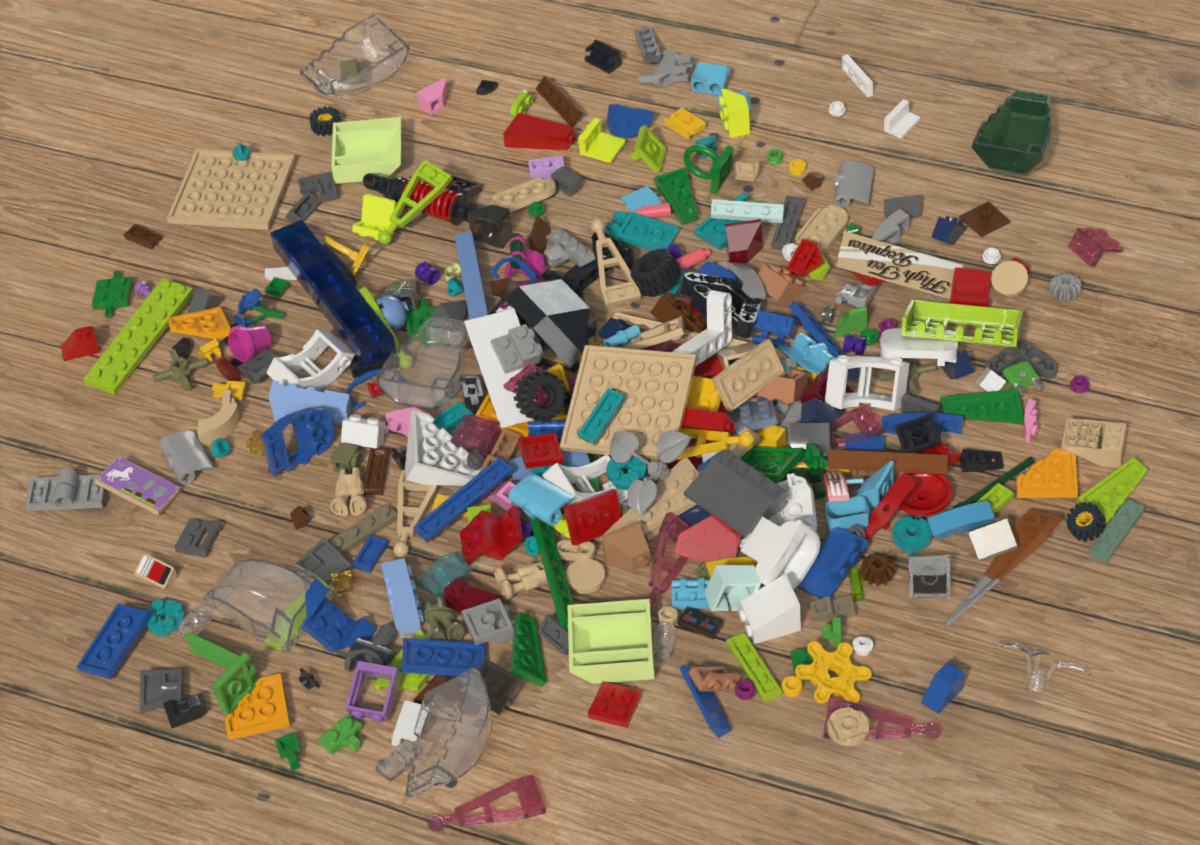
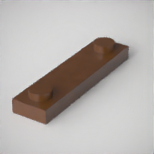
[535,76,583,127]

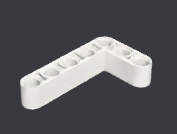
[673,290,732,366]

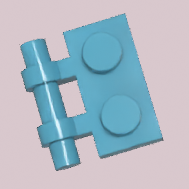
[671,577,710,609]

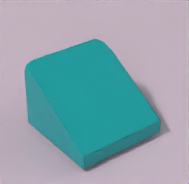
[695,135,717,159]

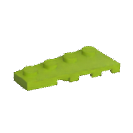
[1077,457,1148,528]

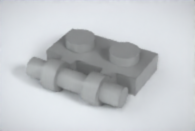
[835,282,877,308]

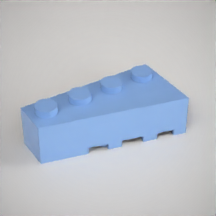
[268,380,352,424]
[381,558,424,636]

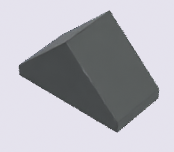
[188,288,225,313]

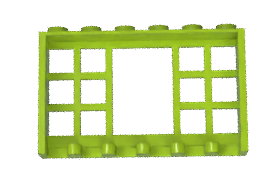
[901,300,1024,347]

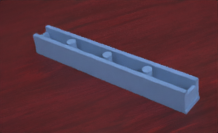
[454,230,489,320]

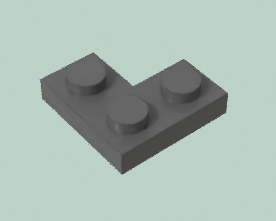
[298,172,338,202]

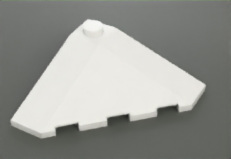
[405,410,481,486]

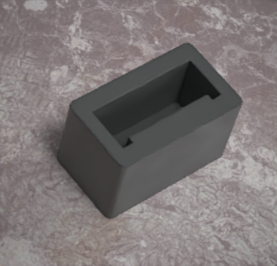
[551,166,582,197]

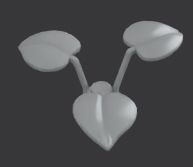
[610,430,691,516]

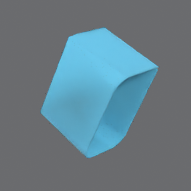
[691,62,730,95]
[825,496,870,533]

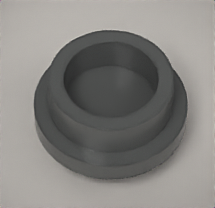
[467,452,485,470]

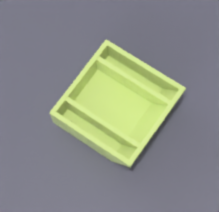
[331,117,401,184]
[567,599,655,684]

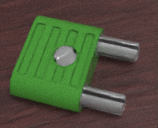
[1002,361,1043,397]

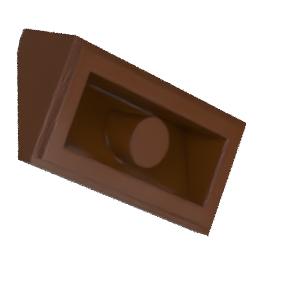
[529,216,551,254]

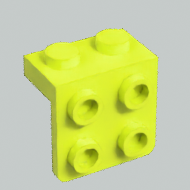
[578,118,625,163]
[352,194,396,240]

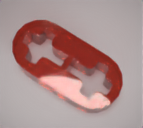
[215,356,241,381]

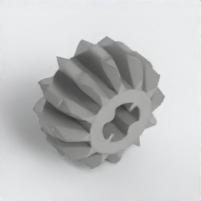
[1050,272,1082,302]

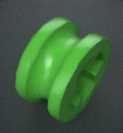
[767,148,783,165]

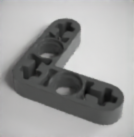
[986,340,1058,379]

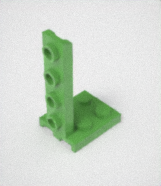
[184,632,259,716]

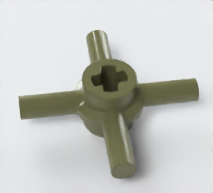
[152,349,208,391]
[879,358,936,395]

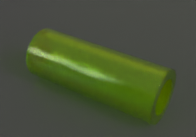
[848,568,865,601]

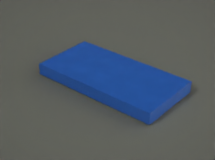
[76,604,152,679]
[402,638,485,678]

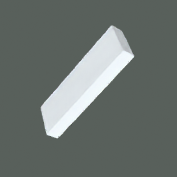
[842,54,873,97]

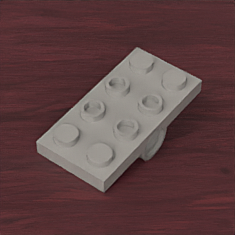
[25,468,106,511]

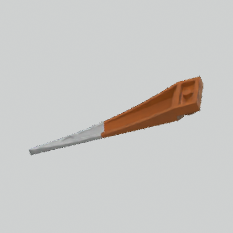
[946,510,1061,626]

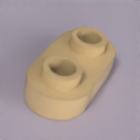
[556,540,595,561]

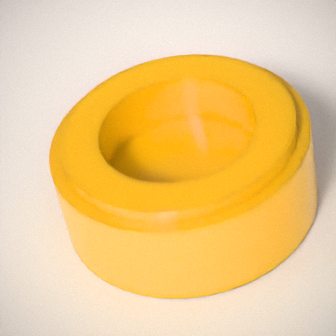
[789,159,807,176]
[781,676,803,697]

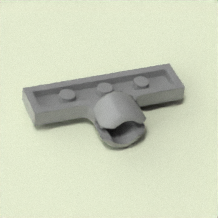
[543,228,596,268]

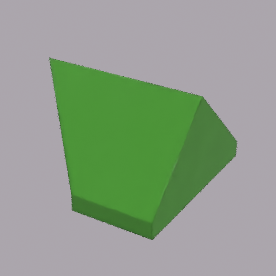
[833,306,867,339]

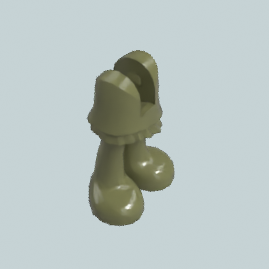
[422,596,465,642]

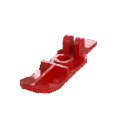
[865,476,916,542]

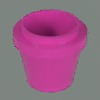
[228,325,271,362]

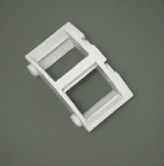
[267,329,355,391]
[825,355,910,411]
[542,455,628,508]

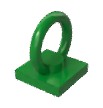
[683,145,734,194]

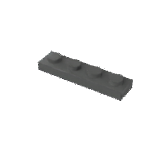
[635,27,661,64]
[771,196,804,250]

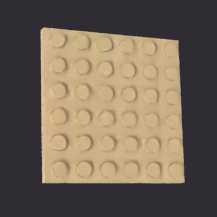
[167,149,295,230]
[560,345,697,460]

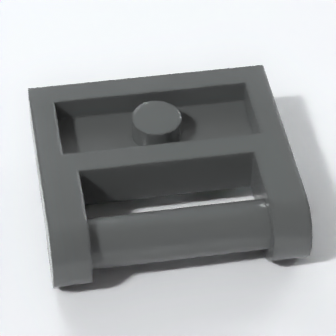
[236,349,281,384]
[174,518,222,558]

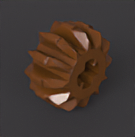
[860,552,895,587]

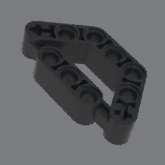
[680,272,761,338]

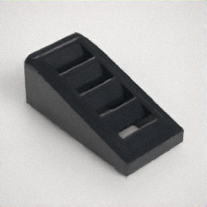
[960,449,1004,472]

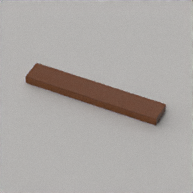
[827,450,948,474]

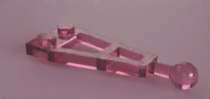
[783,405,884,449]
[647,512,691,614]
[823,699,941,740]
[427,775,546,832]

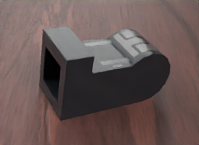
[163,695,206,729]

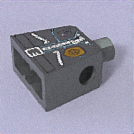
[380,278,422,310]

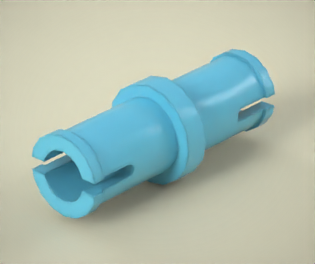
[603,324,641,347]

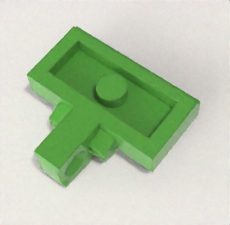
[317,714,363,755]

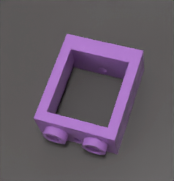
[345,661,402,723]

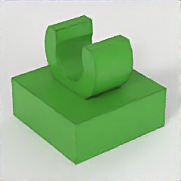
[822,617,842,647]

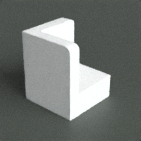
[976,367,1006,392]

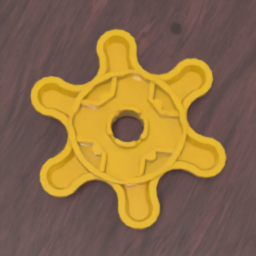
[795,641,872,705]

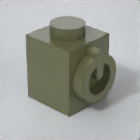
[331,442,363,474]

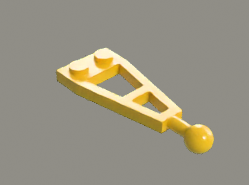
[650,429,755,462]

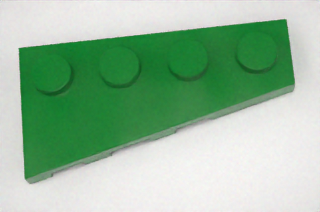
[654,167,698,225]
[940,388,1024,425]
[510,612,547,687]

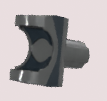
[344,624,398,681]

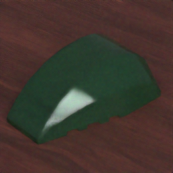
[972,89,1051,176]

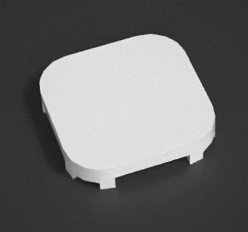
[880,328,958,366]
[739,473,817,549]

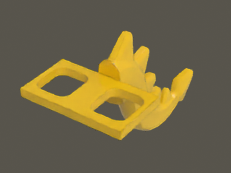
[324,235,369,276]

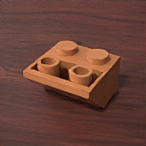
[758,264,809,304]
[757,369,809,404]

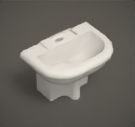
[741,517,820,590]

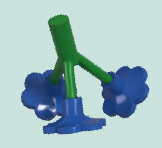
[235,288,283,327]

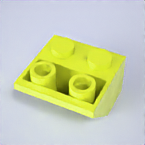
[719,89,750,137]

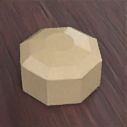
[658,606,678,627]

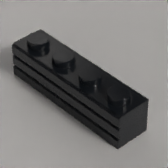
[349,351,398,378]

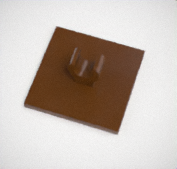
[959,201,1010,237]

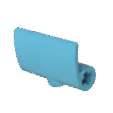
[778,333,836,373]
[508,474,575,526]

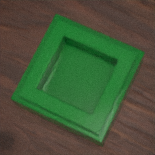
[265,277,290,298]

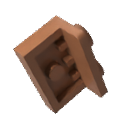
[689,666,741,692]

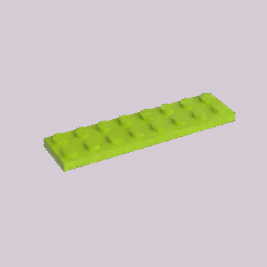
[83,278,194,395]

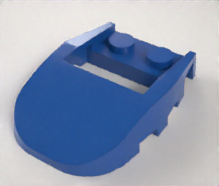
[260,407,335,477]

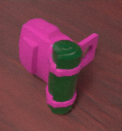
[504,233,546,280]

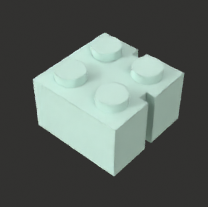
[704,565,761,611]

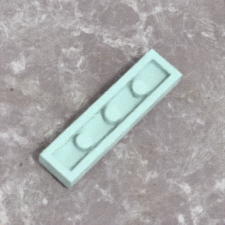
[711,199,784,223]

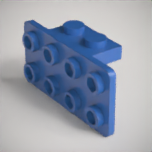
[797,527,868,599]

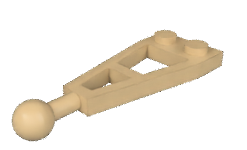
[591,219,641,308]
[618,316,685,350]
[393,470,439,557]

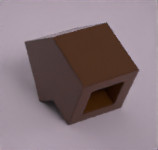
[802,172,824,191]
[290,506,310,530]

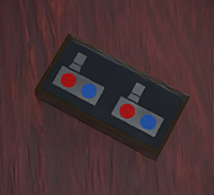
[677,606,723,640]

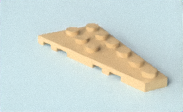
[600,458,699,544]

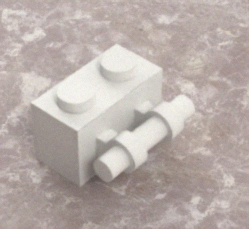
[341,415,389,449]

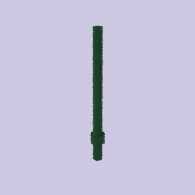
[953,457,1034,509]

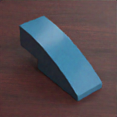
[927,501,996,541]

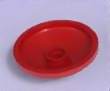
[893,472,952,516]

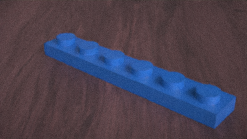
[789,301,860,379]
[413,457,513,543]

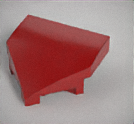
[786,238,824,277]

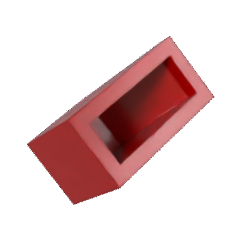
[61,325,100,361]

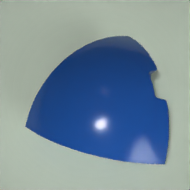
[607,104,654,138]

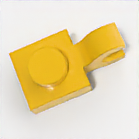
[212,381,246,401]

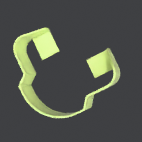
[444,263,462,282]

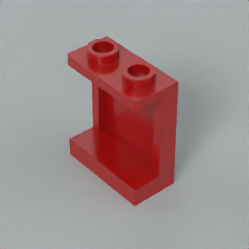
[950,267,991,307]

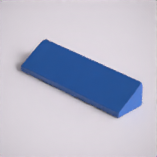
[680,665,732,738]

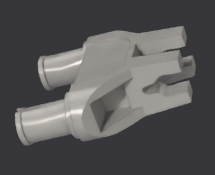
[639,50,694,87]

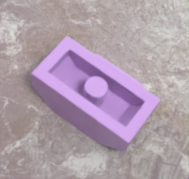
[528,155,565,180]

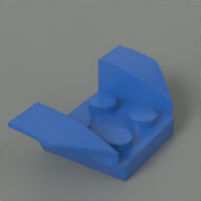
[301,578,376,653]

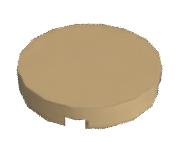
[991,261,1029,297]
[566,559,606,594]
[827,707,870,746]

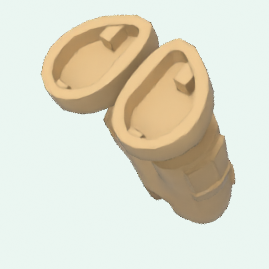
[330,467,367,516]
[494,561,548,600]

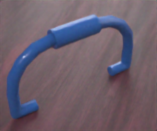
[490,256,538,280]
[346,368,405,410]

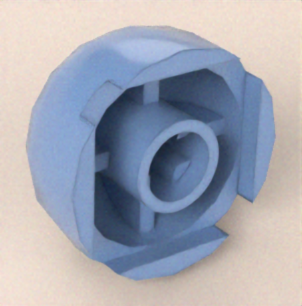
[375,295,409,332]

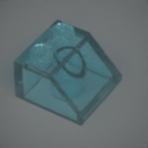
[414,551,472,597]

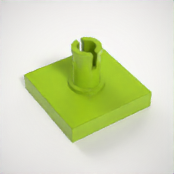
[631,125,667,173]

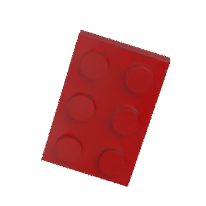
[563,489,622,546]

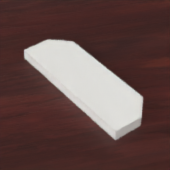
[265,265,313,281]

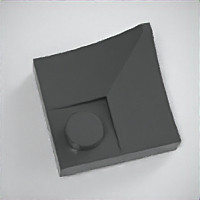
[789,423,831,462]
[295,538,354,586]
[140,669,183,714]

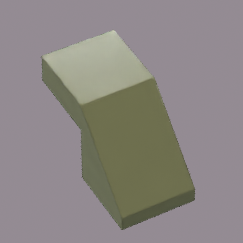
[339,58,360,84]

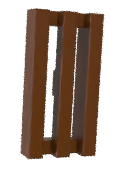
[124,224,163,250]

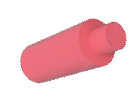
[635,203,671,218]
[675,248,710,270]

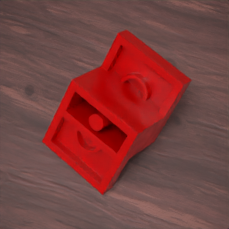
[460,506,523,565]

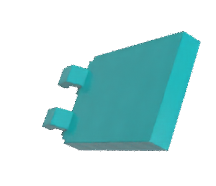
[694,192,761,251]
[605,210,680,251]

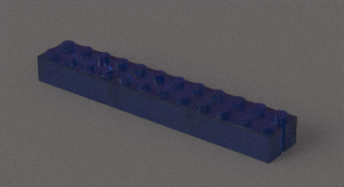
[270,220,397,366]

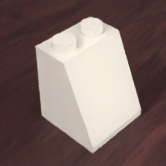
[738,575,801,644]

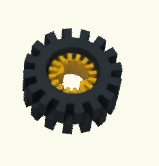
[309,106,341,136]
[1066,502,1106,542]

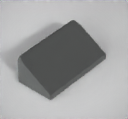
[285,191,322,224]
[884,194,922,218]

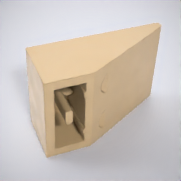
[1061,418,1127,468]

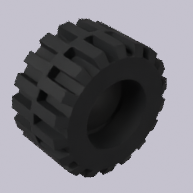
[630,249,681,297]
[514,371,567,420]

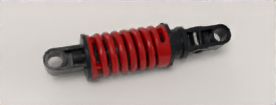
[363,173,489,226]

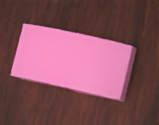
[1024,399,1039,443]

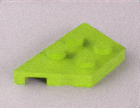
[373,629,432,691]

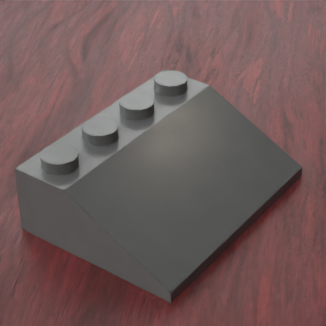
[684,449,787,537]

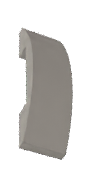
[718,261,766,299]

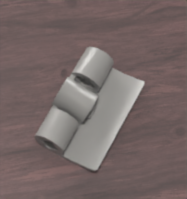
[834,160,874,208]
[159,431,214,485]

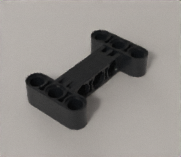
[541,232,635,302]

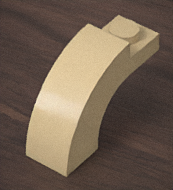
[197,390,240,446]

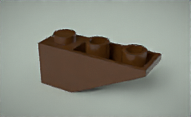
[650,292,707,333]

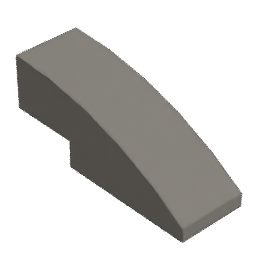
[872,209,909,245]

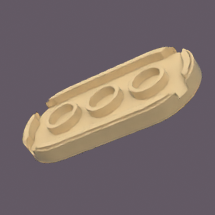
[489,177,557,213]
[795,205,848,254]

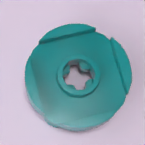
[606,455,646,490]
[892,516,932,554]
[146,599,185,636]

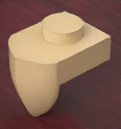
[733,160,760,182]

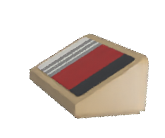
[134,553,177,590]

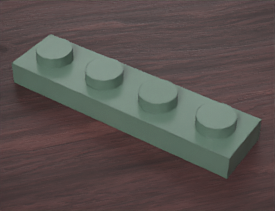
[1089,498,1145,564]

